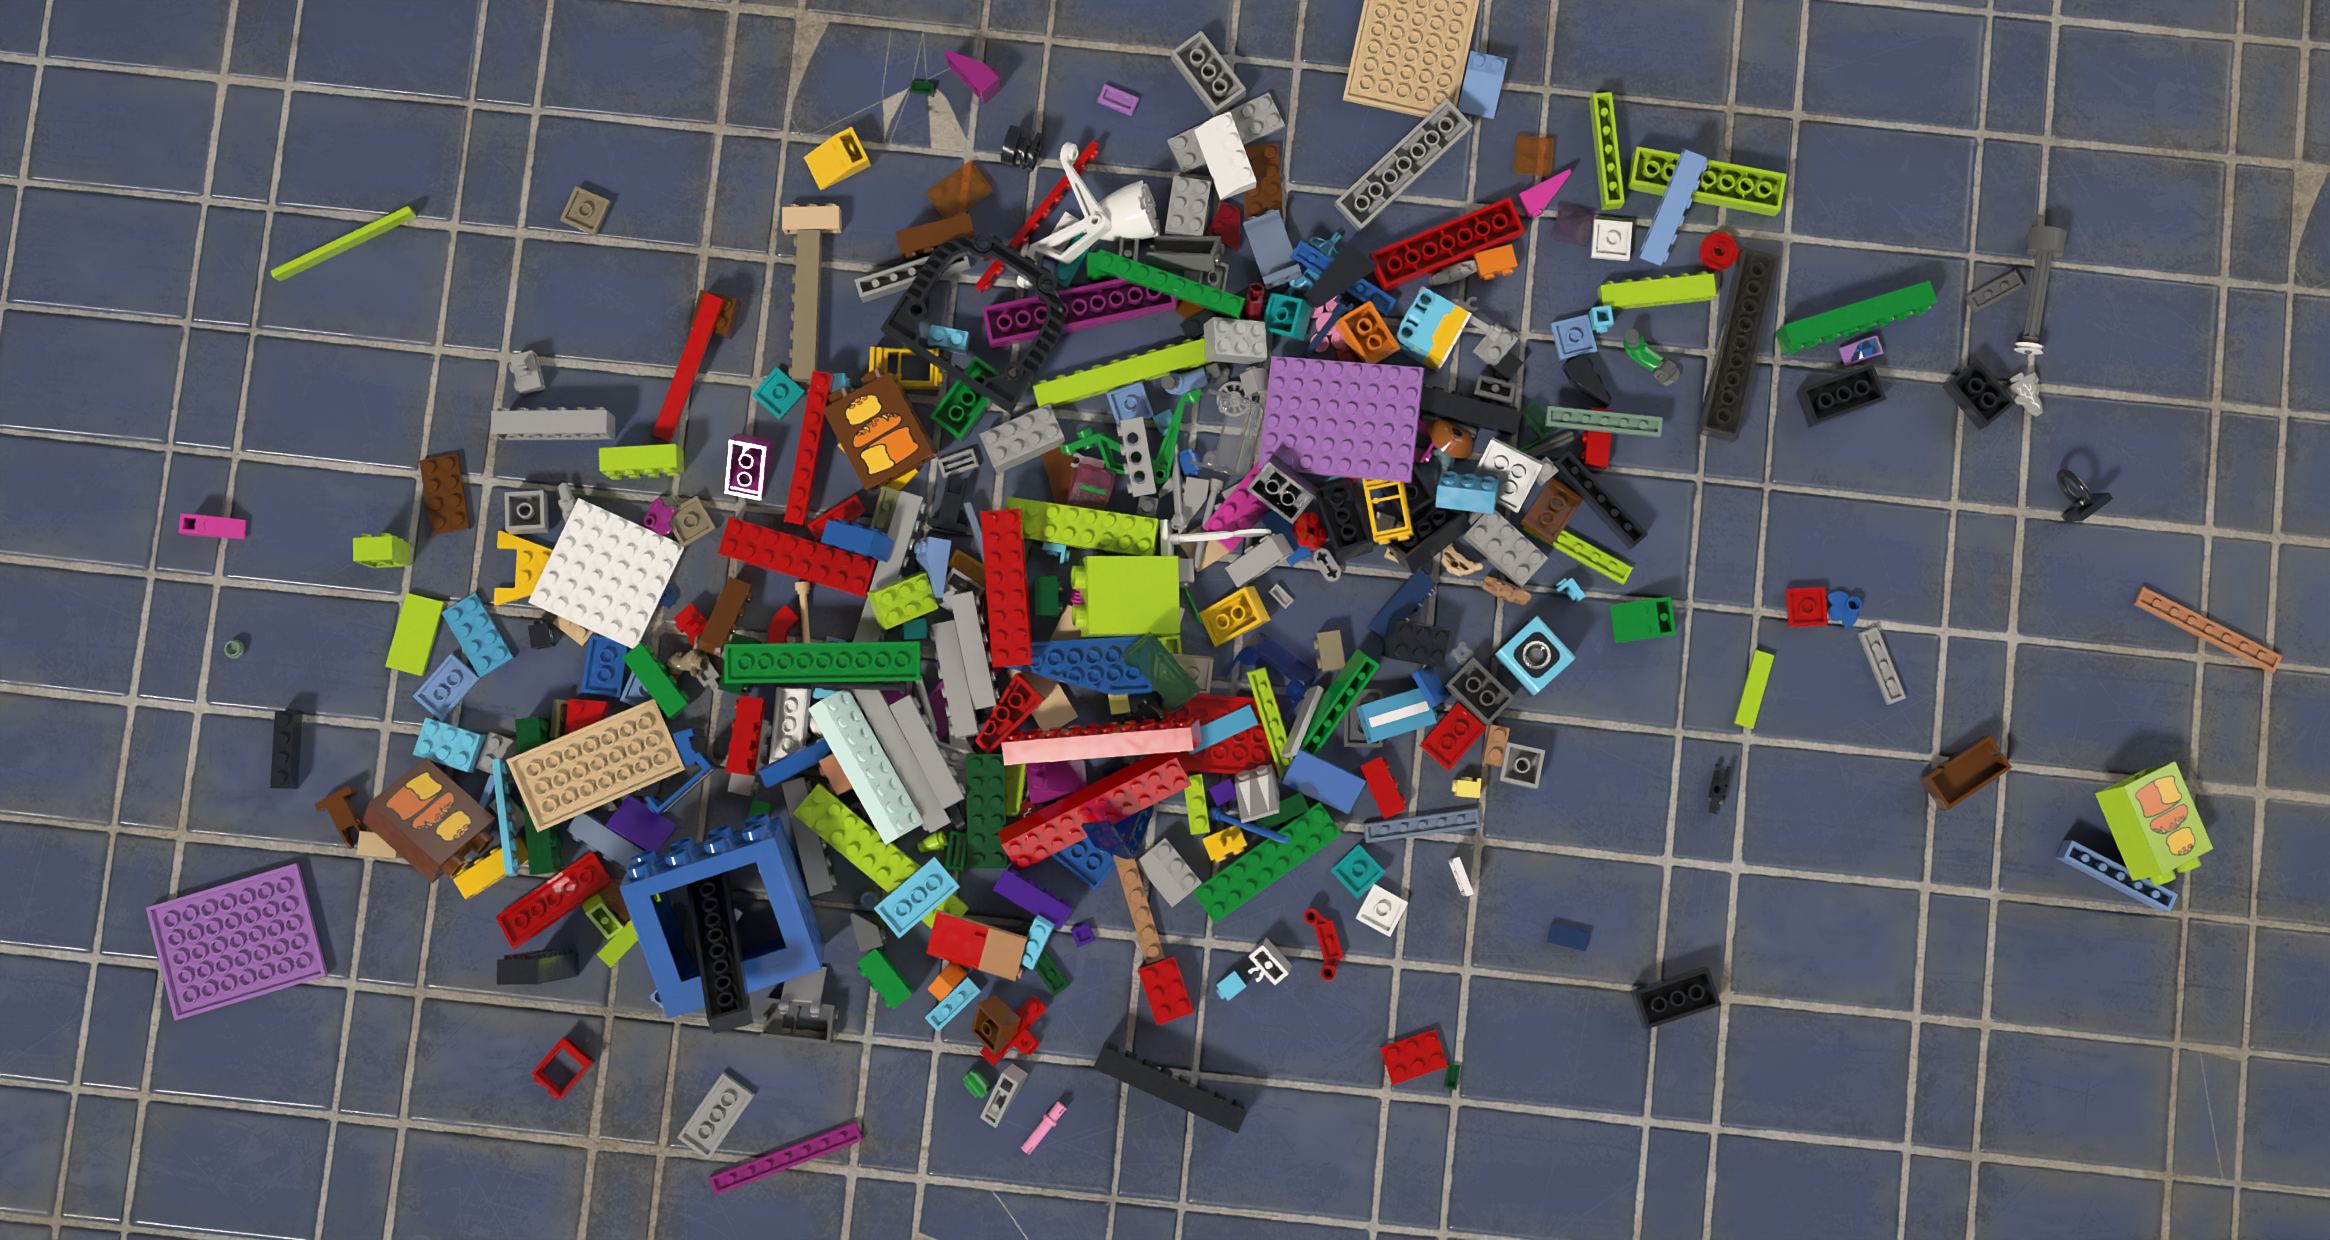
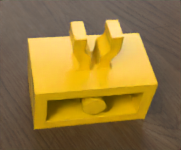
[1202,825,1247,863]

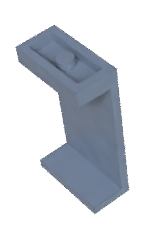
[1243,210,1303,290]

